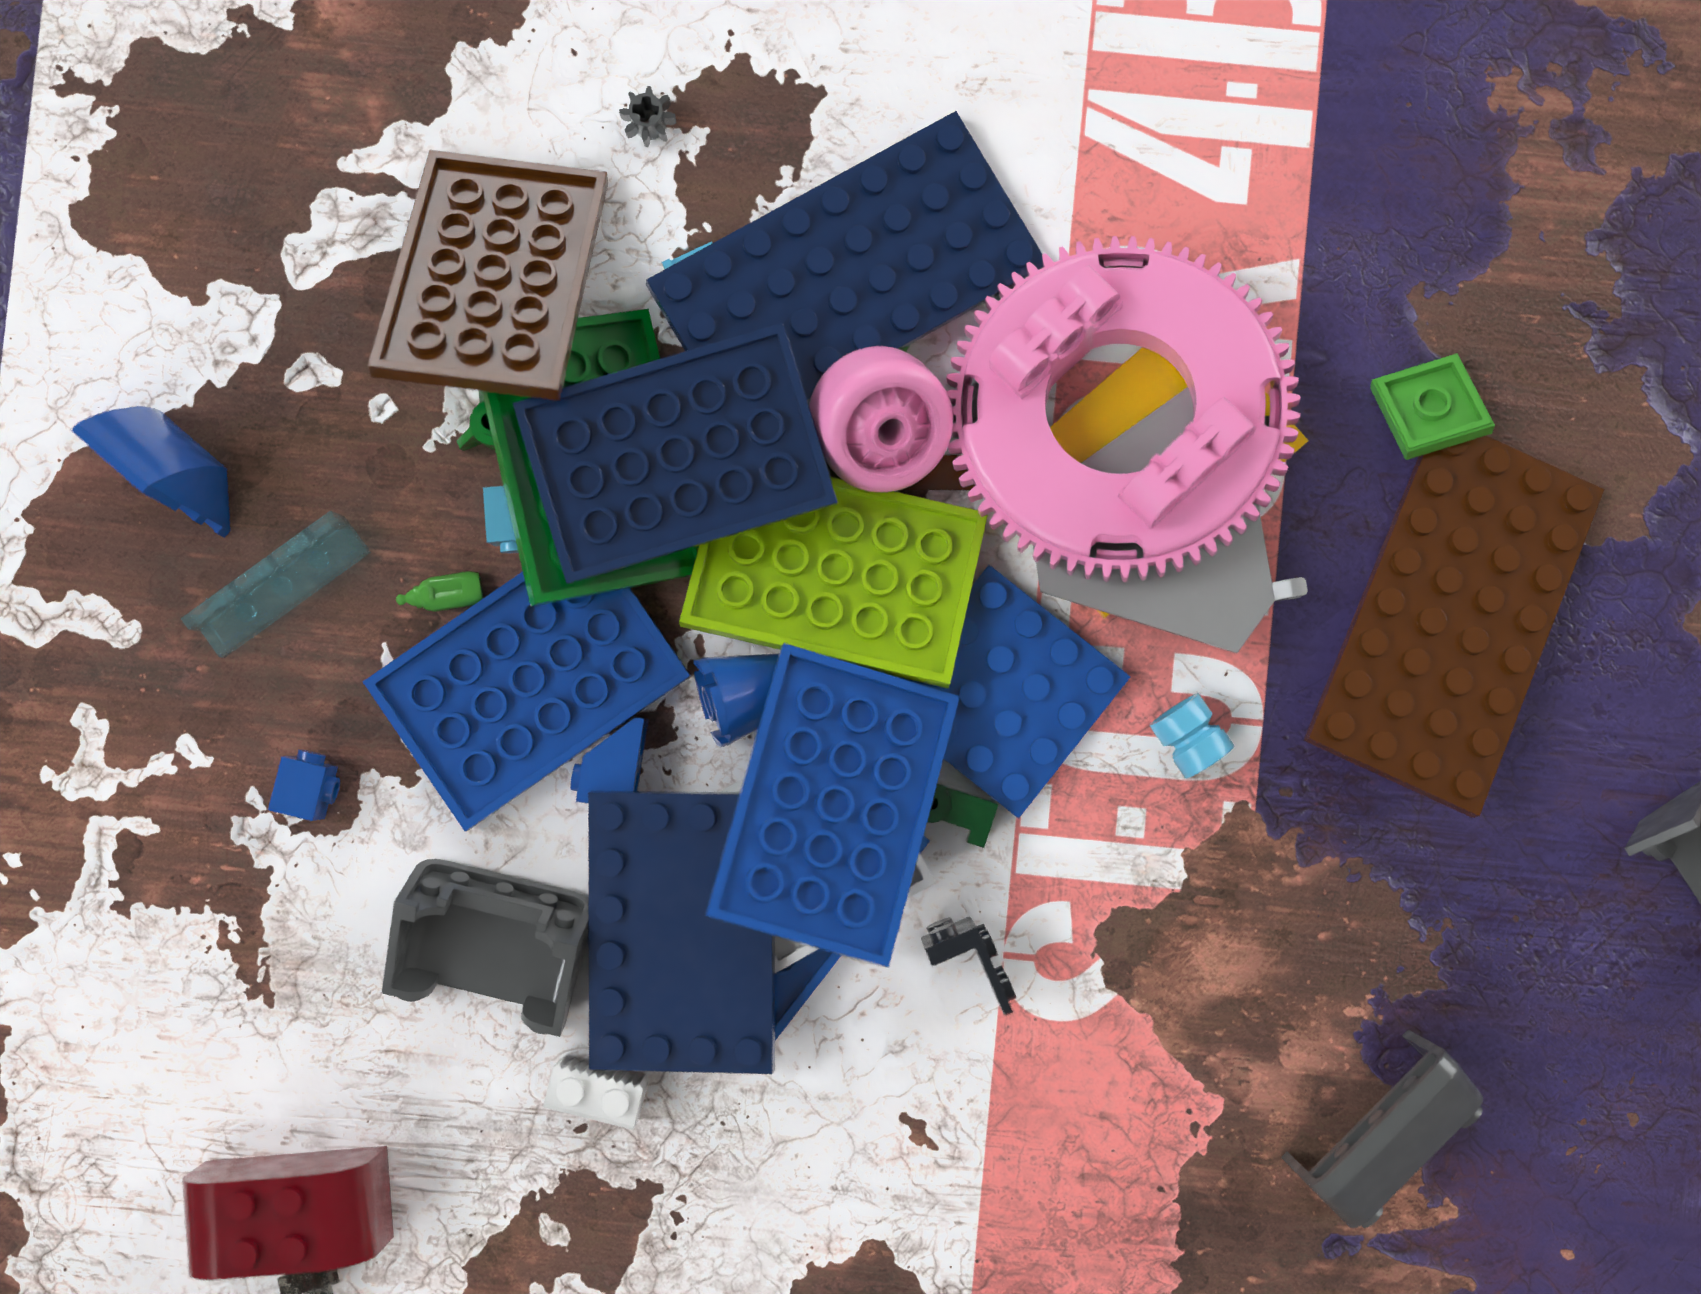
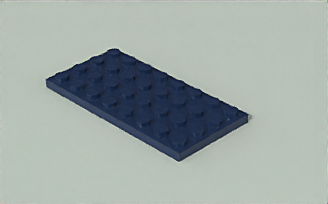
[646,111,1043,402]

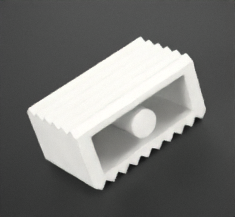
[543,1055,649,1130]

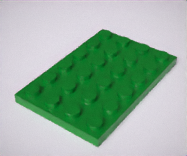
[482,309,699,607]

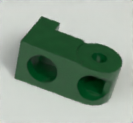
[927,783,998,848]

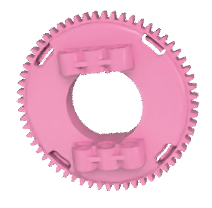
[946,236,1300,582]

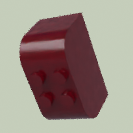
[182,1146,394,1280]

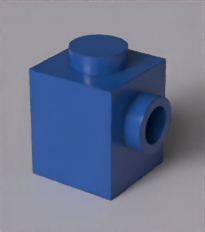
[268,749,340,821]

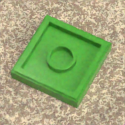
[1370,353,1495,460]

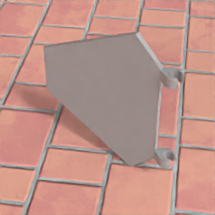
[1033,387,1308,653]

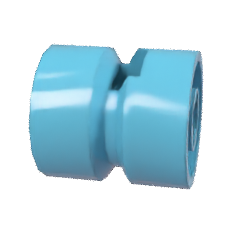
[1149,693,1235,779]

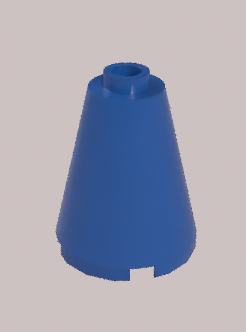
[694,653,779,747]

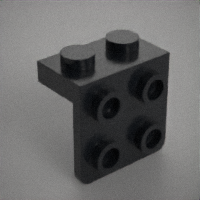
[921,916,1017,1016]

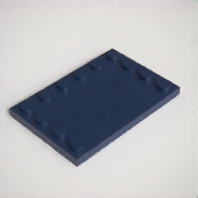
[513,322,838,584]
[588,791,775,1074]

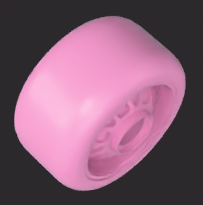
[809,346,953,492]

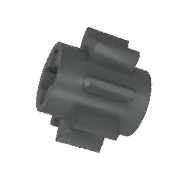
[619,86,677,147]

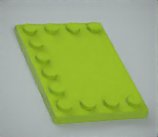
[679,477,988,689]

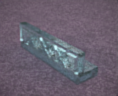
[181,511,371,658]

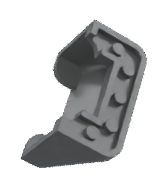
[381,859,589,1037]

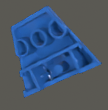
[71,406,230,538]

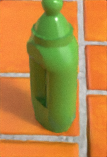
[396,571,484,612]

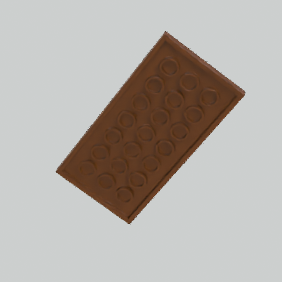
[1303,436,1604,818]

